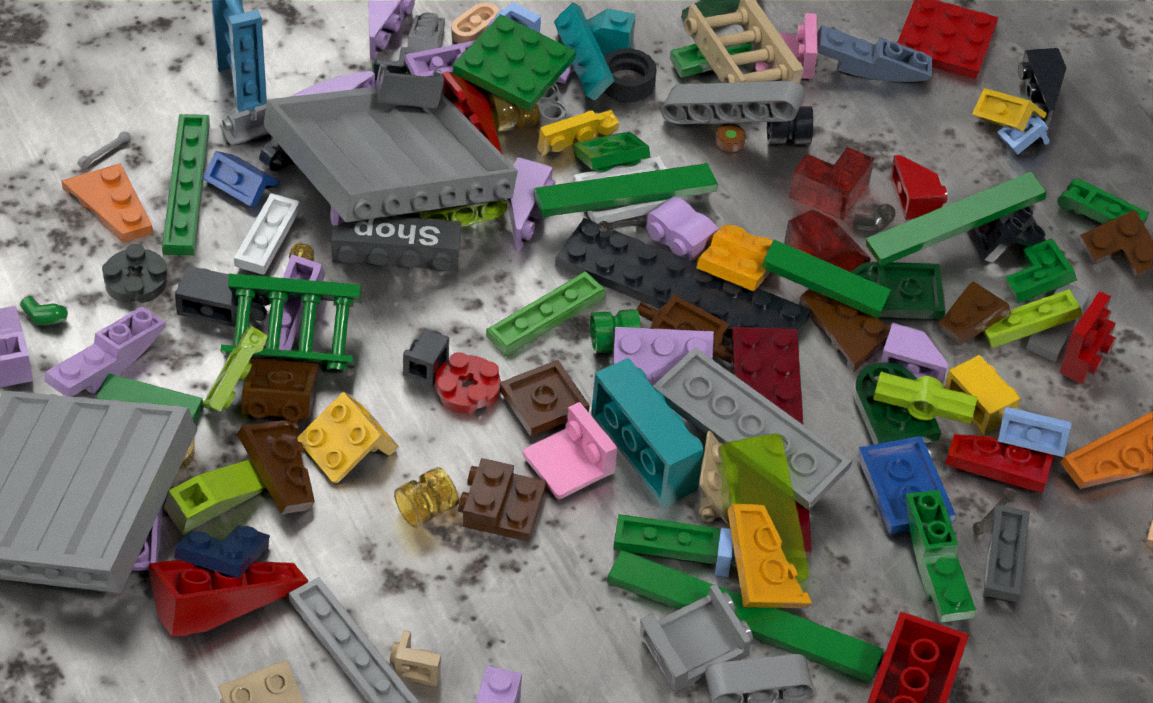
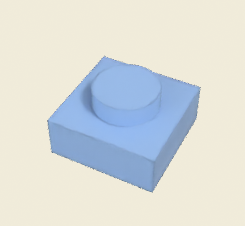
[715,528,736,577]

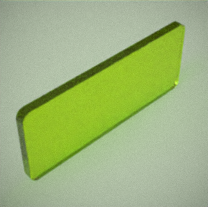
[721,433,809,582]

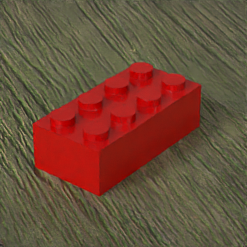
[867,611,969,703]

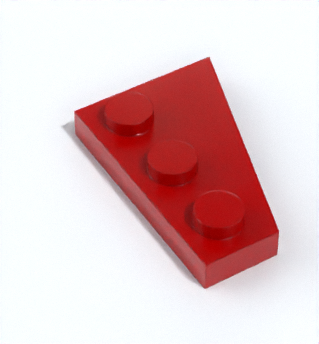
[945,434,1054,493]

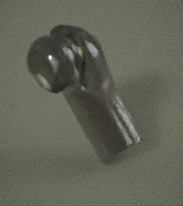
[853,204,896,231]

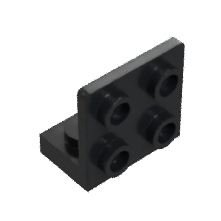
[969,206,1046,262]

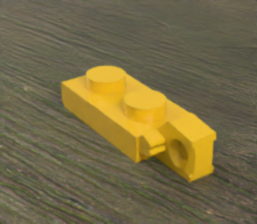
[537,110,620,156]

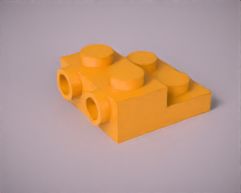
[696,224,773,291]

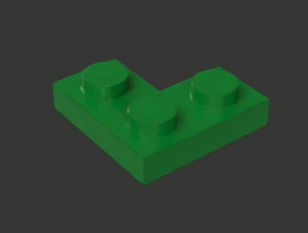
[1005,238,1077,303]

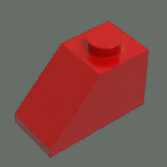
[890,155,948,220]

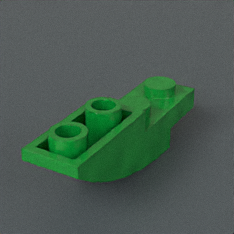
[906,490,976,623]

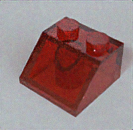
[784,209,871,272]

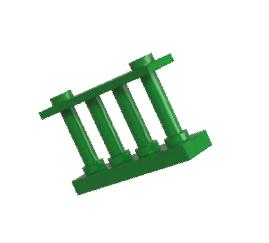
[220,273,363,372]

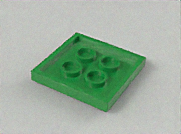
[452,14,576,111]

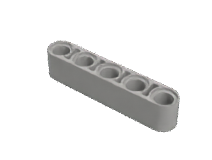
[661,81,805,124]

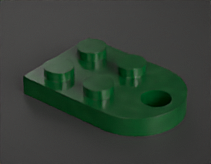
[851,262,946,319]
[854,362,942,444]

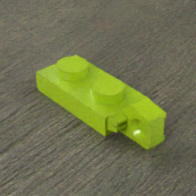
[202,326,268,413]

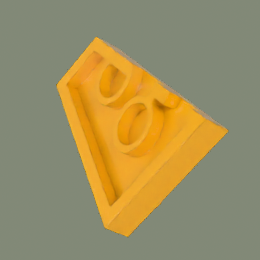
[727,504,812,608]

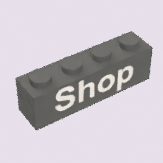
[331,216,461,271]

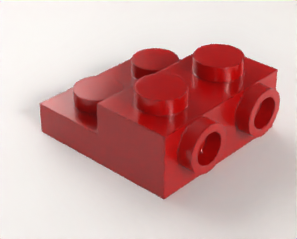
[1059,291,1116,384]

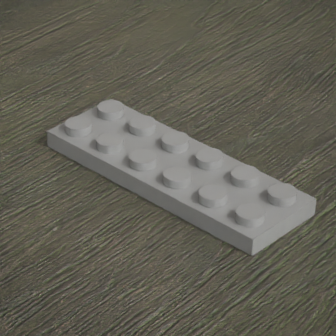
[652,347,852,510]

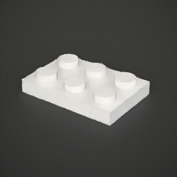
[573,156,681,225]

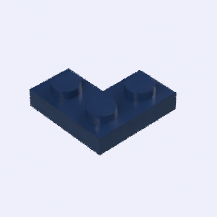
[174,525,270,578]

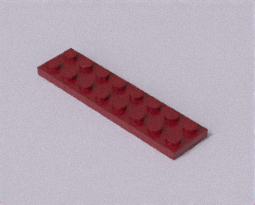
[731,327,812,559]

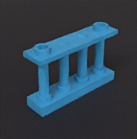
[211,0,267,113]

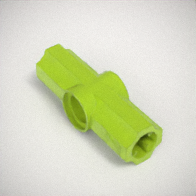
[873,372,978,425]

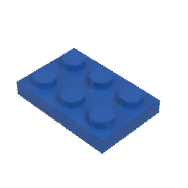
[857,436,956,535]

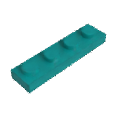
[554,2,615,100]

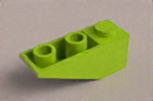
[164,459,267,535]

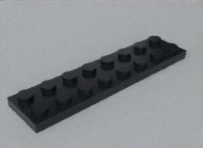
[555,218,811,339]

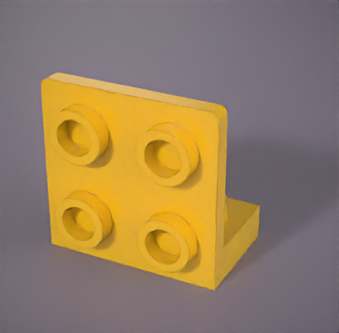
[297,391,399,484]

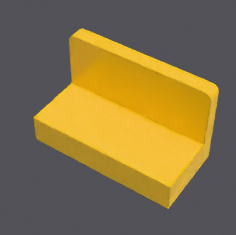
[972,88,1047,132]

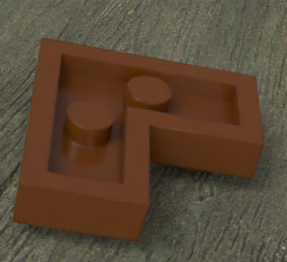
[1079,210,1153,278]

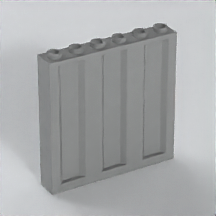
[264,87,518,222]
[0,391,197,593]

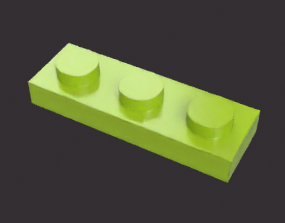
[982,289,1082,348]

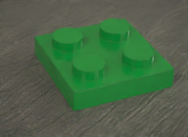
[573,131,651,172]

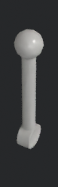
[77,131,130,169]

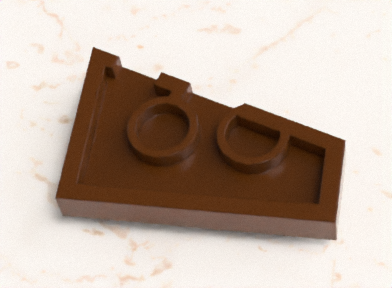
[237,420,315,514]

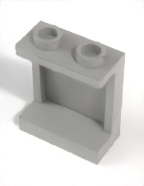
[640,584,753,692]

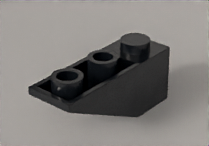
[1018,48,1067,132]

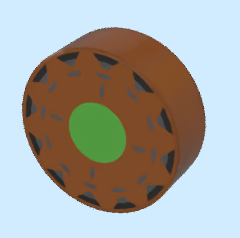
[715,123,746,152]

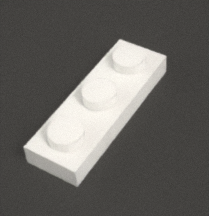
[234,193,300,275]

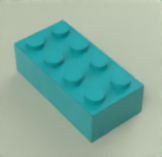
[591,358,704,507]

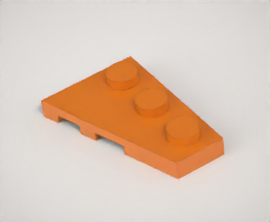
[61,163,153,243]

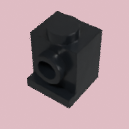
[403,329,449,385]

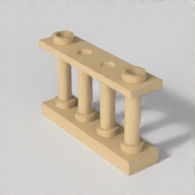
[684,0,804,84]

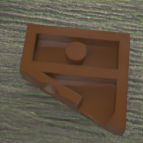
[939,281,1011,345]

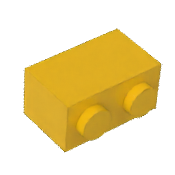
[944,355,1021,434]

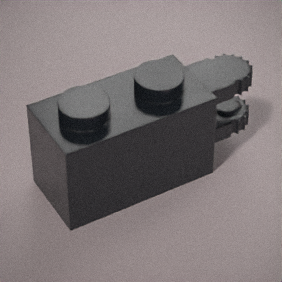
[175,266,271,327]

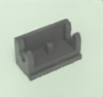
[375,64,444,108]

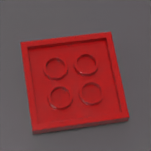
[897,0,999,80]

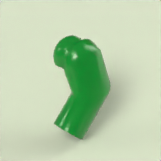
[20,296,68,326]

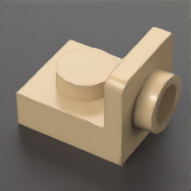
[390,630,441,687]

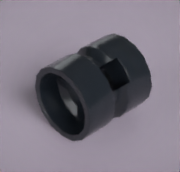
[766,106,814,145]

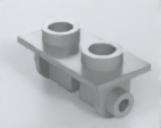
[219,104,270,146]

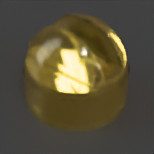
[289,242,315,262]

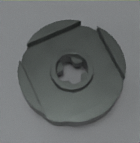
[102,244,168,303]

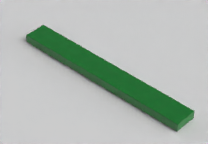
[607,550,884,683]

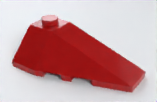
[442,71,502,154]
[148,559,308,637]

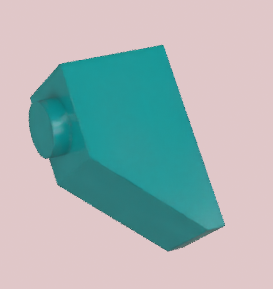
[587,9,636,55]

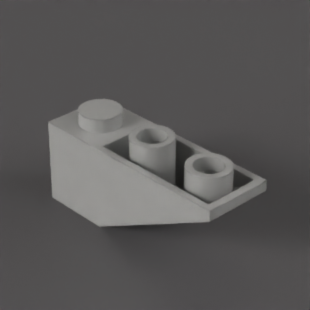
[406,12,445,72]

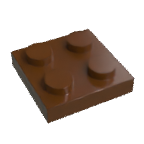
[500,360,590,436]

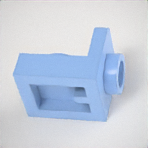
[997,115,1050,155]

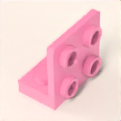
[755,13,817,79]
[523,402,617,499]

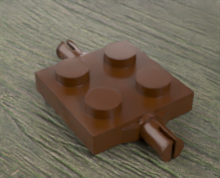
[637,294,733,365]

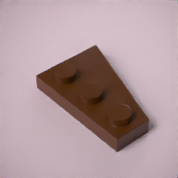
[799,289,891,372]

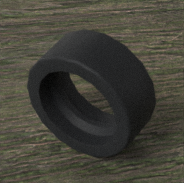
[604,48,657,102]

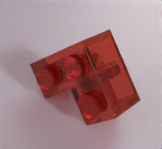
[789,147,875,221]

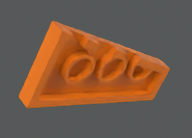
[1060,411,1153,489]

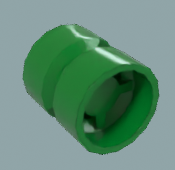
[590,309,641,354]

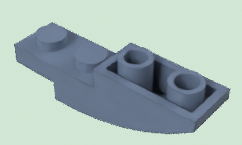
[817,25,932,82]

